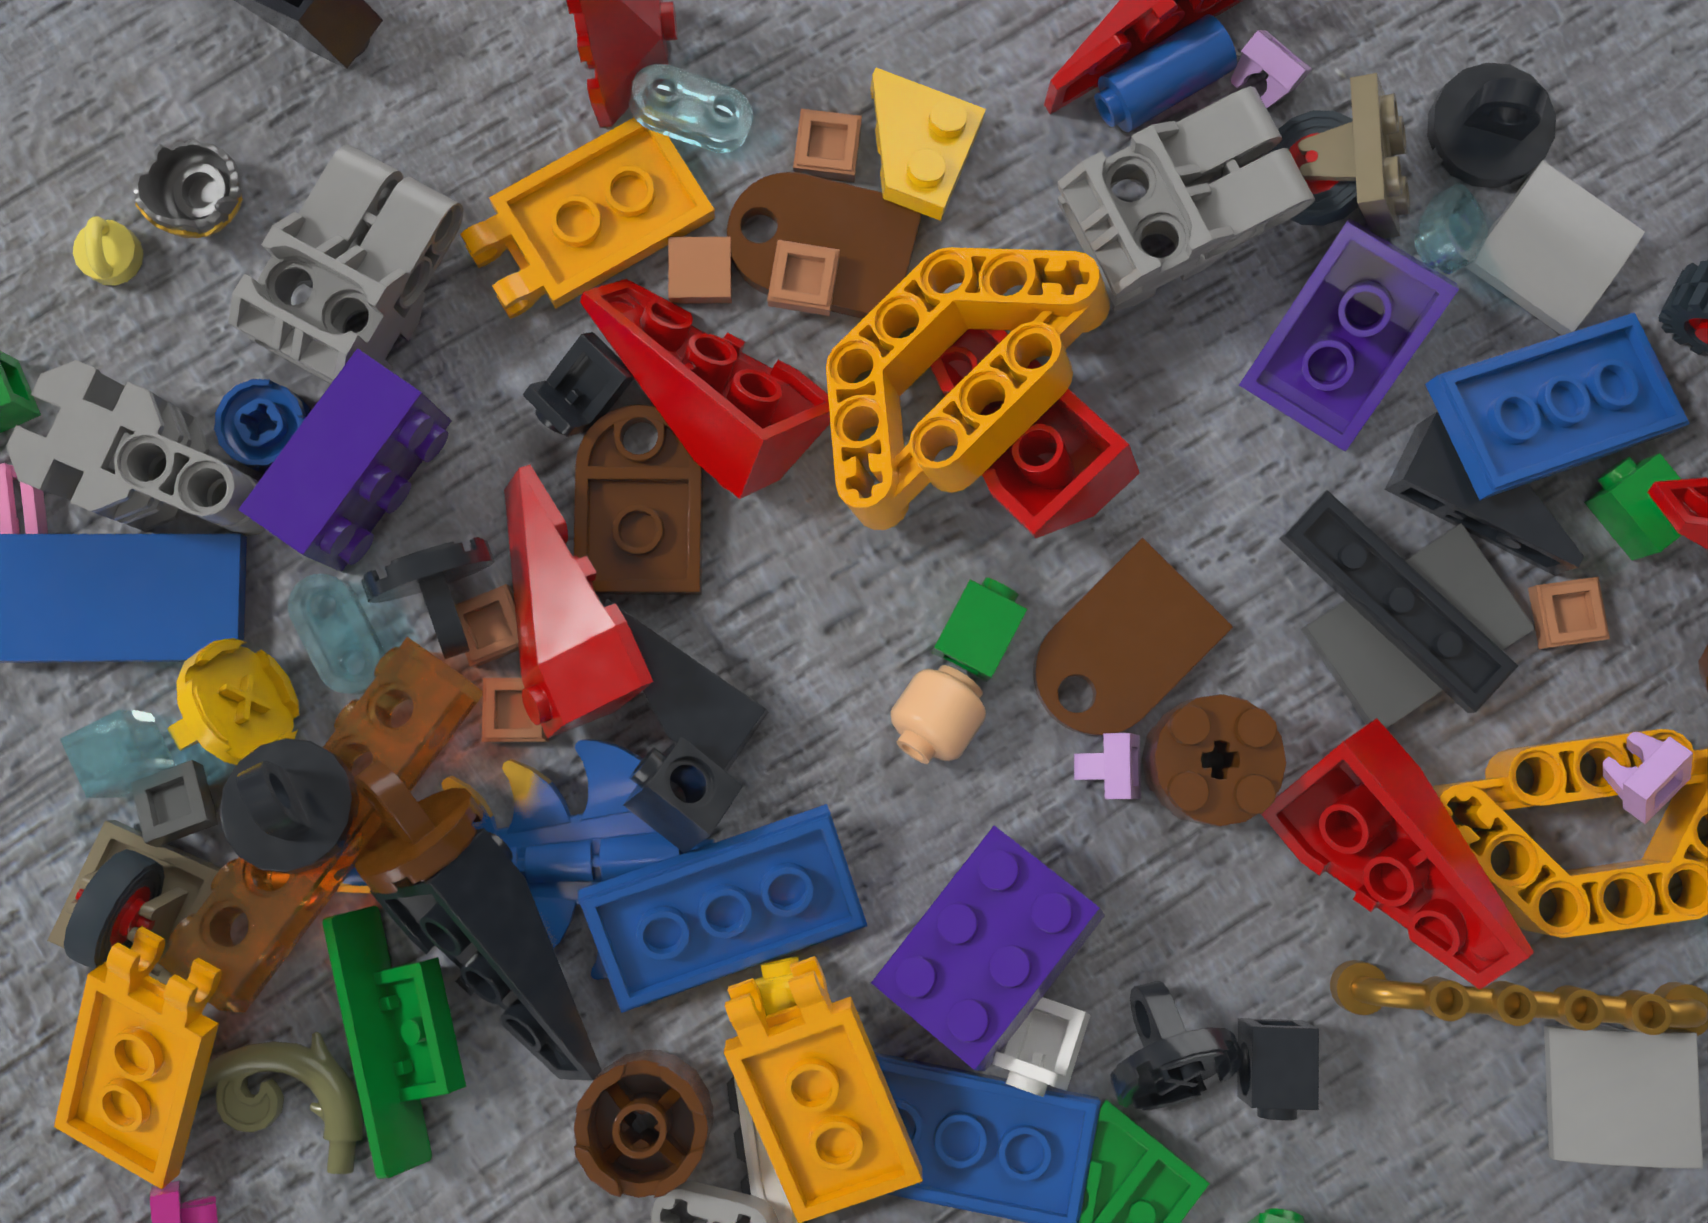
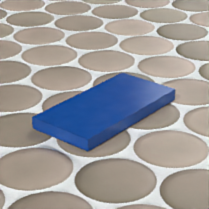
[1425,312,1690,500]
[0,534,247,663]
[578,804,868,1013]
[874,1052,1101,1223]

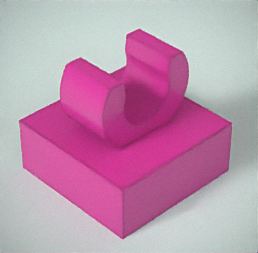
[150,1181,218,1223]

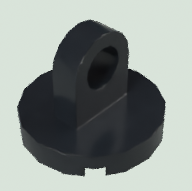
[1427,63,1556,188]
[361,537,495,659]
[219,738,360,874]
[1110,981,1243,1111]

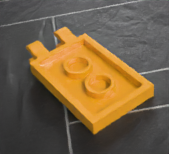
[460,108,715,319]
[54,926,222,1189]
[724,956,923,1223]

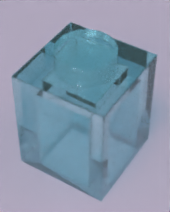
[60,709,176,798]

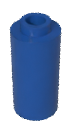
[1094,14,1237,132]

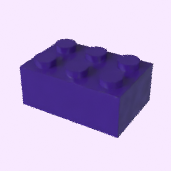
[238,348,452,572]
[871,825,1105,1071]

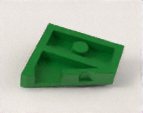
[1080,1098,1210,1223]

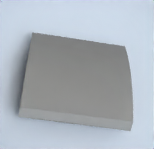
[1464,160,1645,335]
[1544,1026,1703,1169]

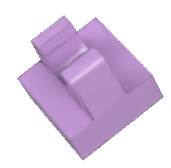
[1231,30,1312,108]
[1603,732,1693,824]
[1074,733,1141,799]

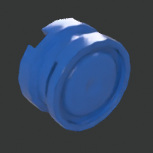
[214,379,312,474]

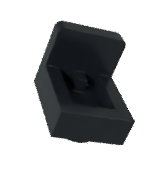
[523,332,634,437]

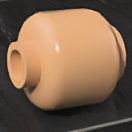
[891,665,986,764]

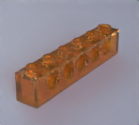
[158,637,483,1013]

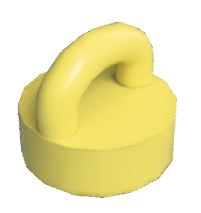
[73,216,143,286]

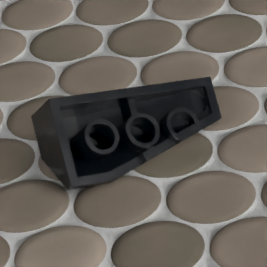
[370,828,602,1080]

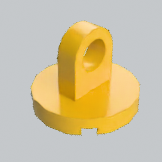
[167,638,300,765]

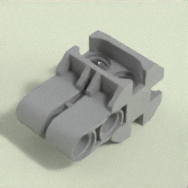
[1058,86,1315,311]
[228,144,464,384]
[6,360,266,536]

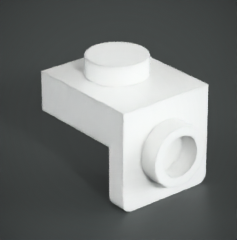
[992,997,1090,1097]

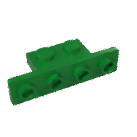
[322,906,467,1179]

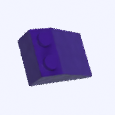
[1239,218,1459,452]

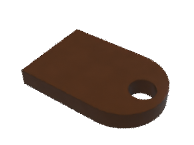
[727,172,922,319]
[574,405,703,595]
[1033,538,1233,736]

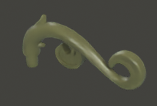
[201,1032,364,1174]

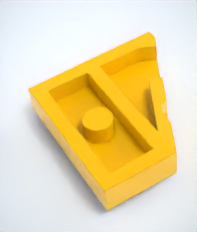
[870,67,986,221]

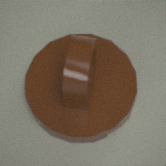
[354,760,484,894]

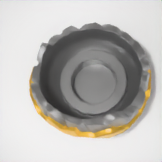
[133,139,243,238]

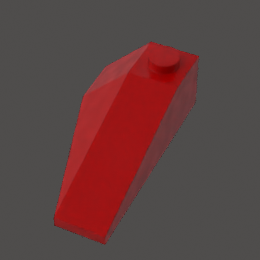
[930,329,1140,538]
[504,464,654,739]

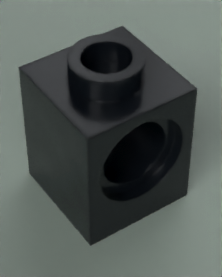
[623,737,743,853]
[1237,1018,1319,1121]

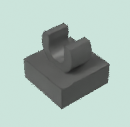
[130,760,218,847]

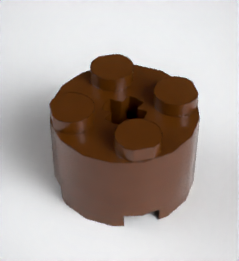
[1142,694,1287,826]
[574,1050,714,1198]

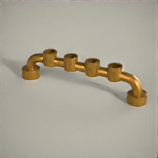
[1330,960,1708,1036]

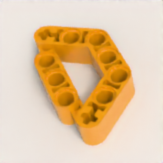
[826,247,1110,530]
[1432,729,1708,938]

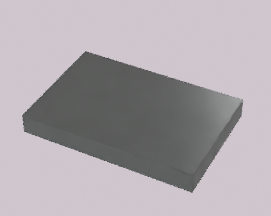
[1301,523,1535,728]

